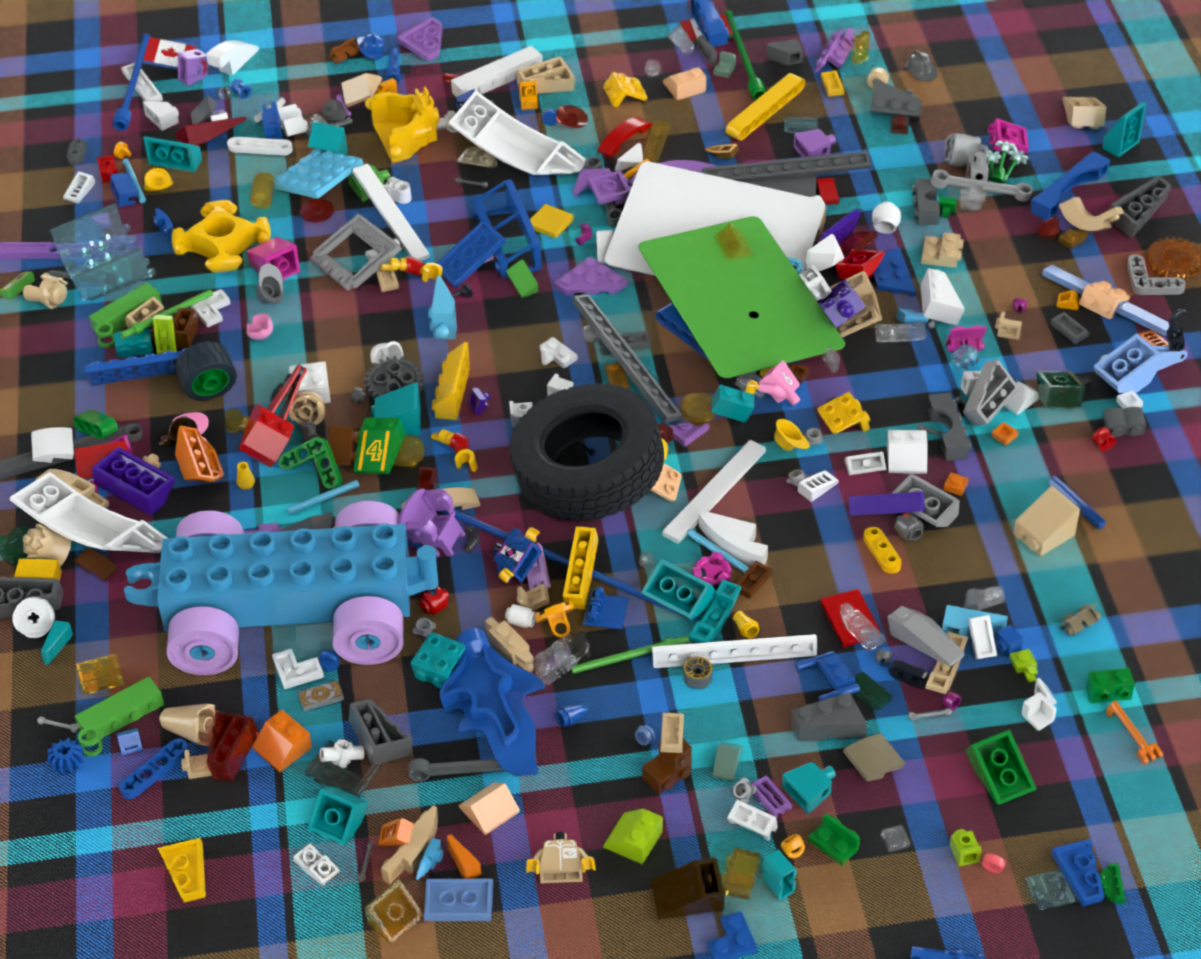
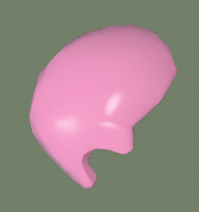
[246,314,273,340]

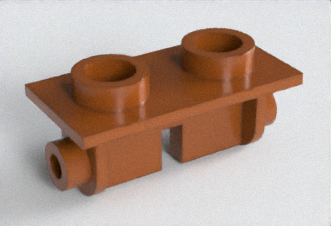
[328,38,360,64]

